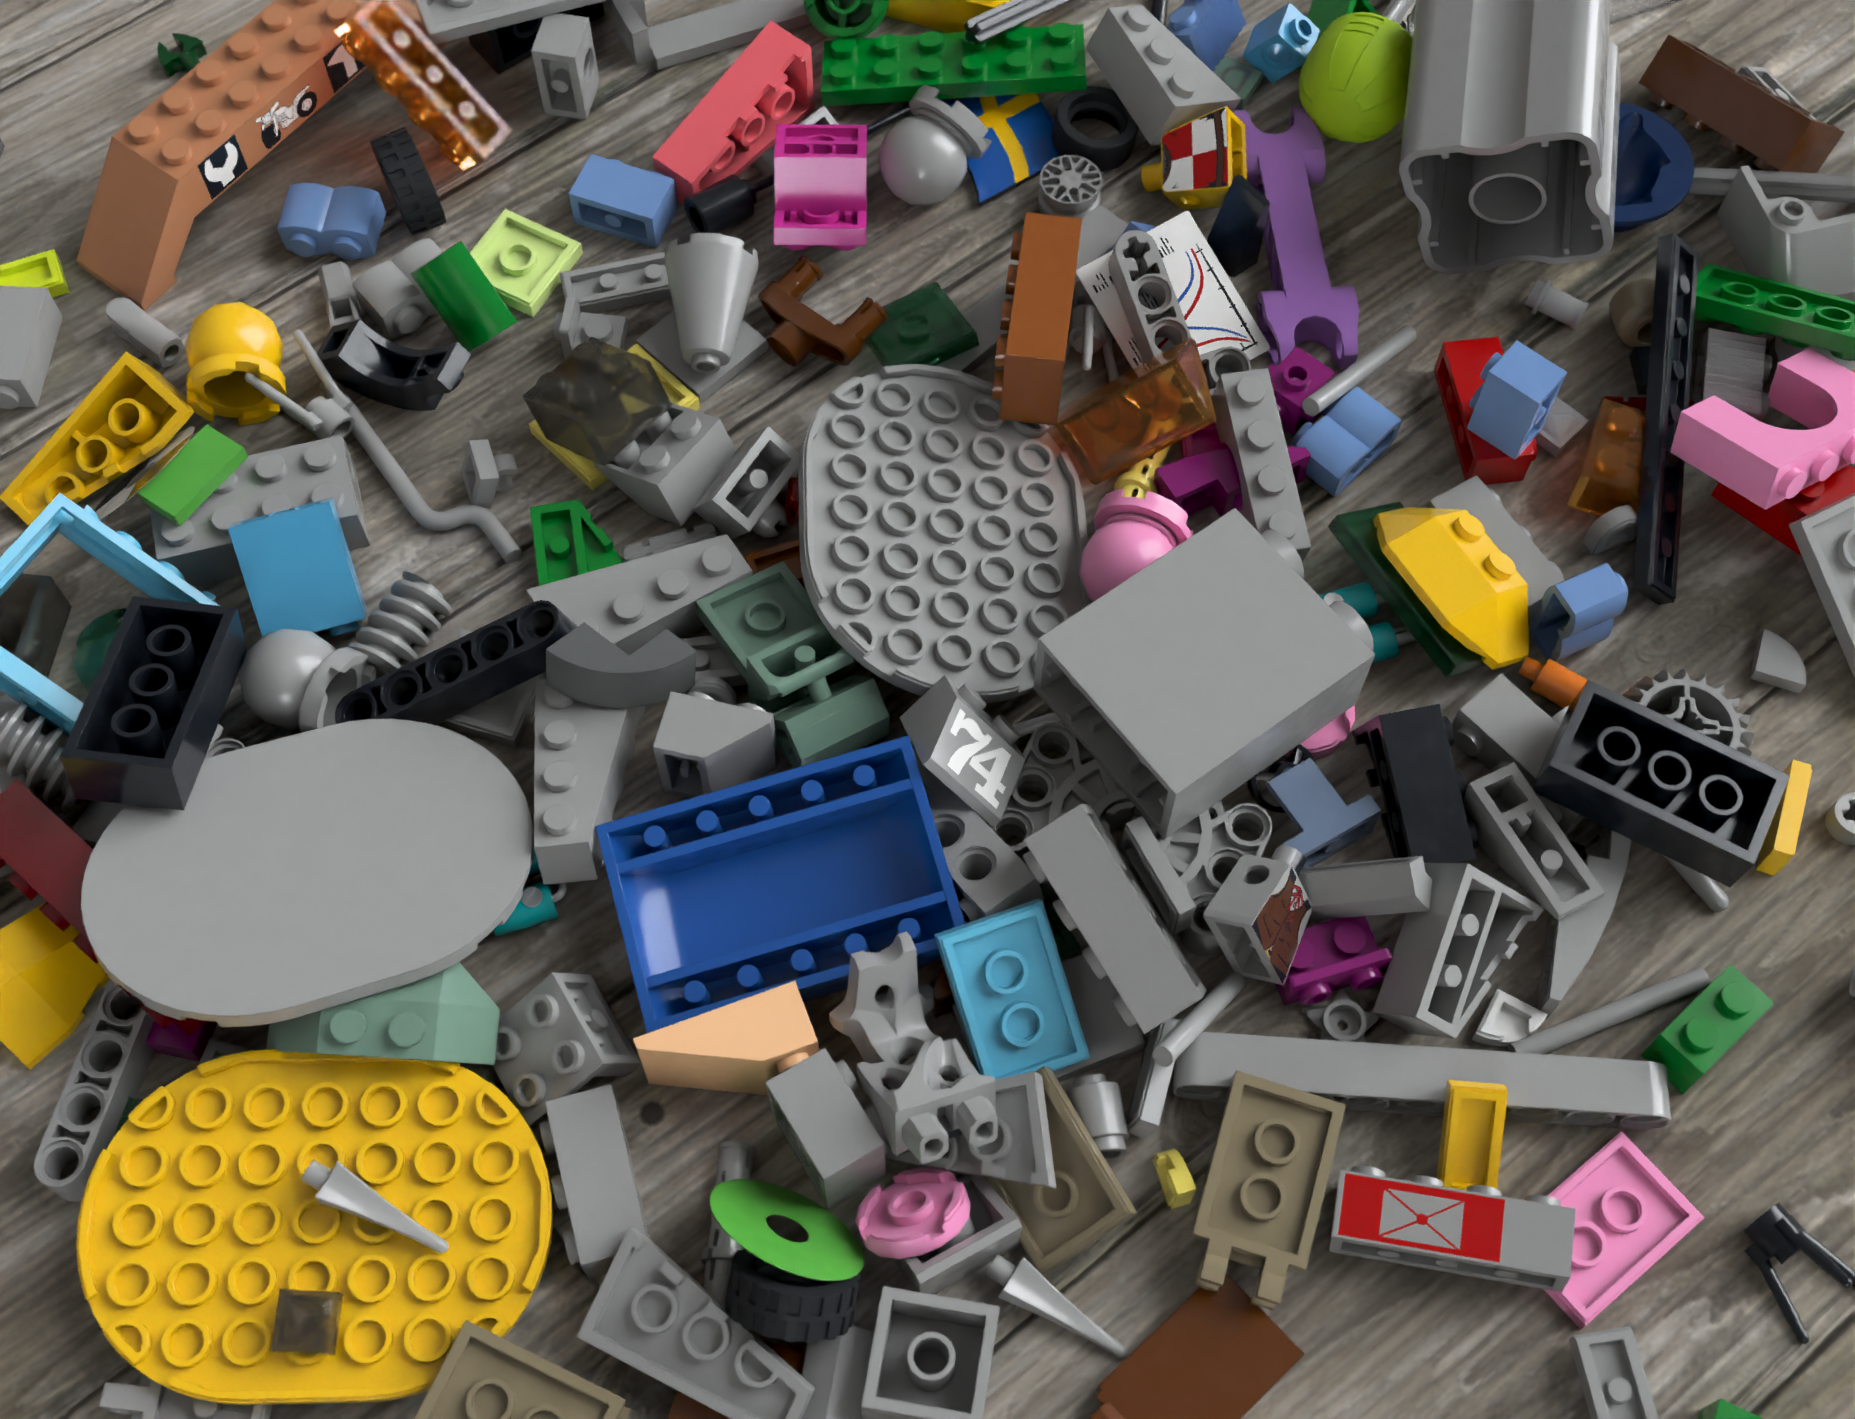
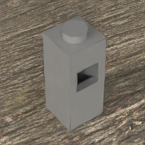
[0,286,63,409]

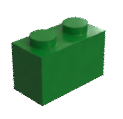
[1641,964,1774,1094]

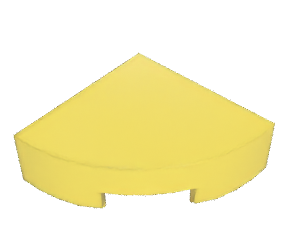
[1152,1149,1196,1209]

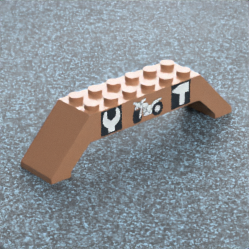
[77,0,450,311]

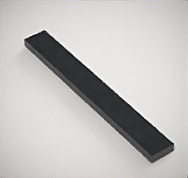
[1633,233,1699,605]

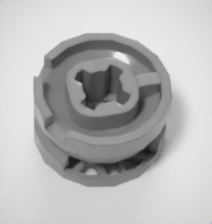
[1038,155,1102,218]

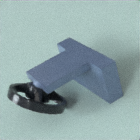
[1247,744,1381,868]

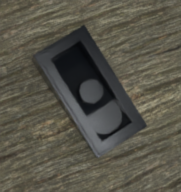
[1207,174,1270,277]

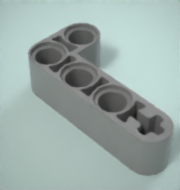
[1108,230,1251,415]

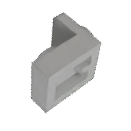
[554,296,628,364]

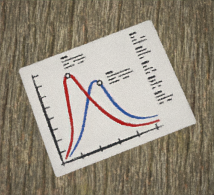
[1076,211,1270,407]

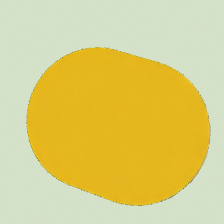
[76,1049,553,1405]

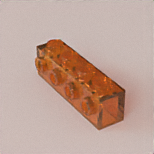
[334,0,512,170]

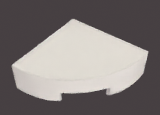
[1472,989,1548,1047]

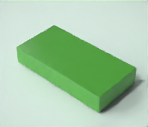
[138,424,248,526]

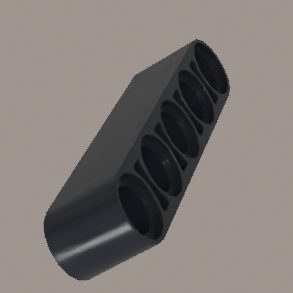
[335,600,578,725]

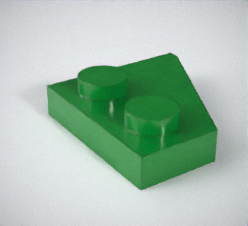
[530,500,624,586]

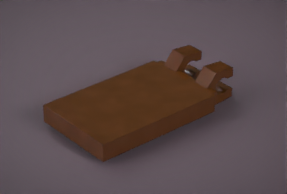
[1089,1273,1304,1419]

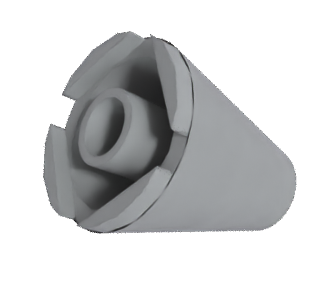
[665,233,759,373]

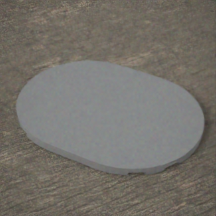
[798,364,1092,704]
[81,719,534,1027]

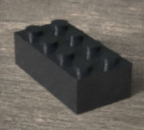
[60,596,247,810]
[1532,680,1790,887]

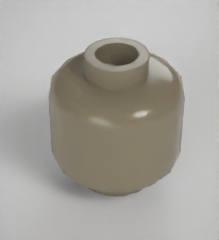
[1609,278,1655,348]

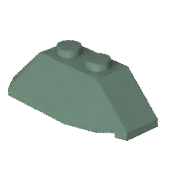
[266,962,500,1065]

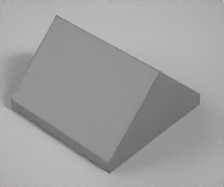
[896,1174,1022,1295]

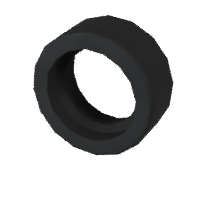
[1052,86,1139,172]

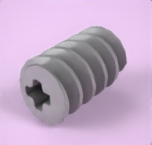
[346,571,453,679]
[0,702,80,814]

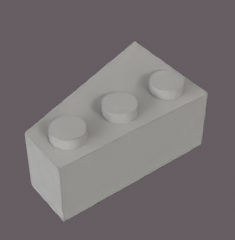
[1085,5,1241,146]
[1372,863,1544,1039]

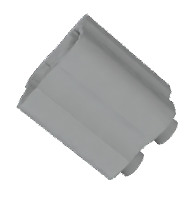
[1399,0,1621,274]

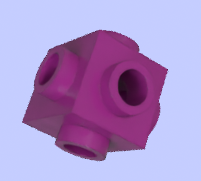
[1267,347,1335,435]

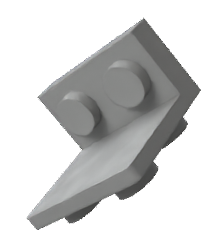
[493,972,641,1127]

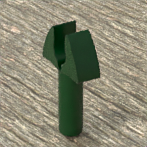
[158,33,207,78]

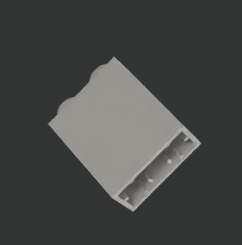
[1033,508,1375,839]

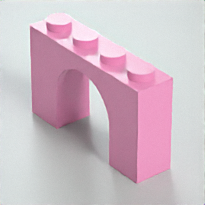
[1670,348,1855,510]

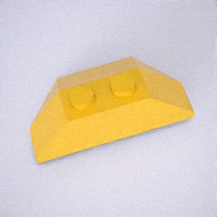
[1373,507,1529,670]

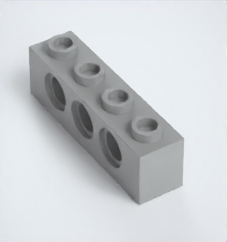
[913,749,1044,924]

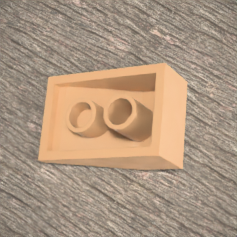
[633,981,819,1095]

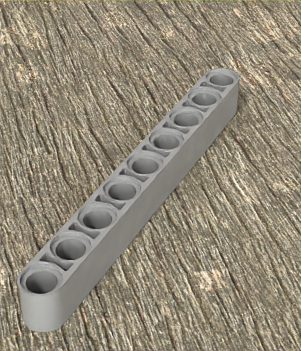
[33,738,245,1202]
[1173,1032,1671,1130]

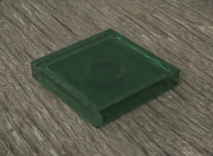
[866,281,979,367]

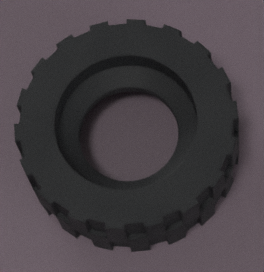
[370,127,447,236]
[725,1248,860,1343]

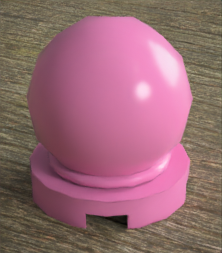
[1079,489,1193,602]

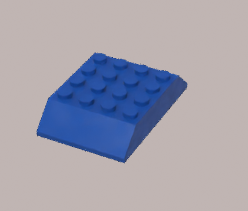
[595,735,965,1033]

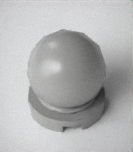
[878,85,992,206]
[240,628,376,733]

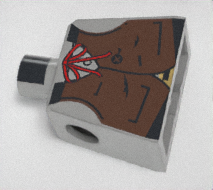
[1203,845,1312,985]

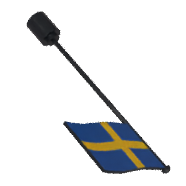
[684,93,1059,233]

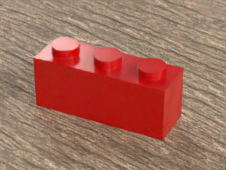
[1433,336,1537,485]

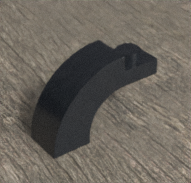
[317,319,471,411]

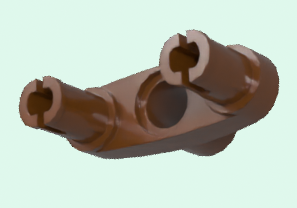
[758,256,888,367]

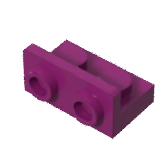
[1275,916,1393,1006]

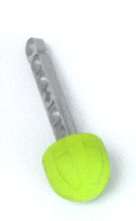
[1299,0,1416,143]

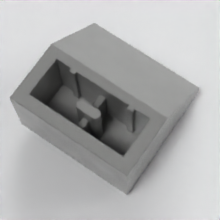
[593,397,737,526]
[653,691,779,798]

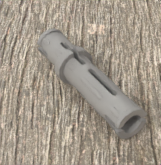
[701,1141,755,1307]

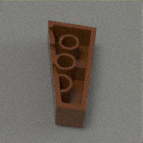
[1638,34,1844,173]

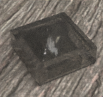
[271,1289,343,1356]

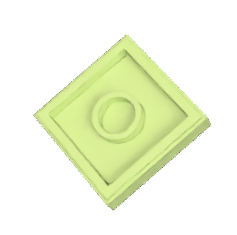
[470,209,583,317]

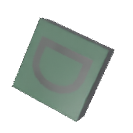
[1213,55,1263,110]

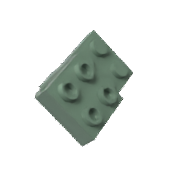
[696,561,890,768]

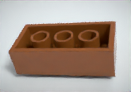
[992,212,1082,426]

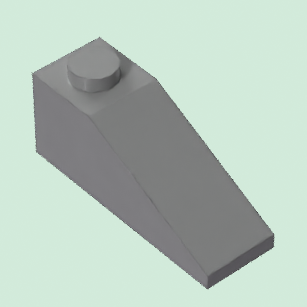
[1462,762,1605,920]

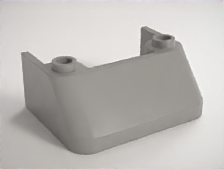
[1716,165,1855,301]

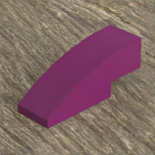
[1154,446,1311,517]

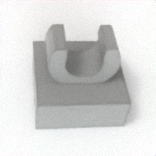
[461,439,518,508]

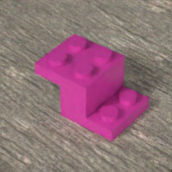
[773,124,867,251]

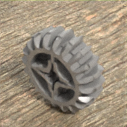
[1622,668,1755,757]

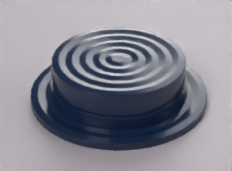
[1614,102,1694,233]

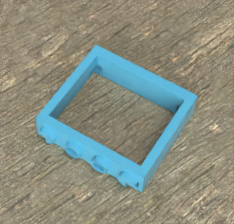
[0,493,220,737]

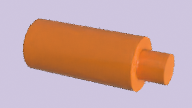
[1518,656,1588,709]

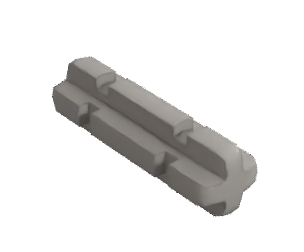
[622,522,718,562]

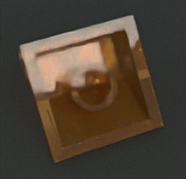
[1566,399,1646,517]

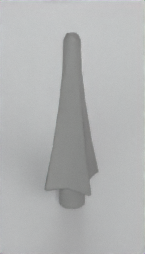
[301,1160,449,1254]
[985,1254,1127,1358]

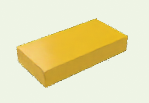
[1756,759,1812,876]
[1436,1079,1508,1190]

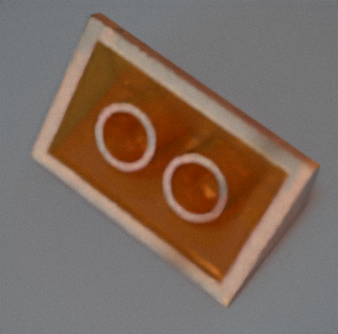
[1055,337,1217,485]

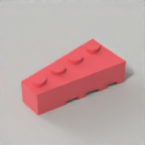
[652,20,815,205]

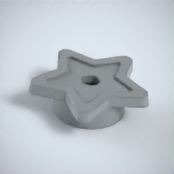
[1307,990,1378,1042]

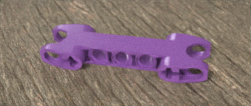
[1233,106,1359,370]

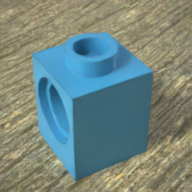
[1242,3,1320,83]

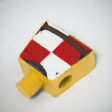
[1141,106,1247,210]

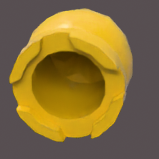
[185,302,286,426]

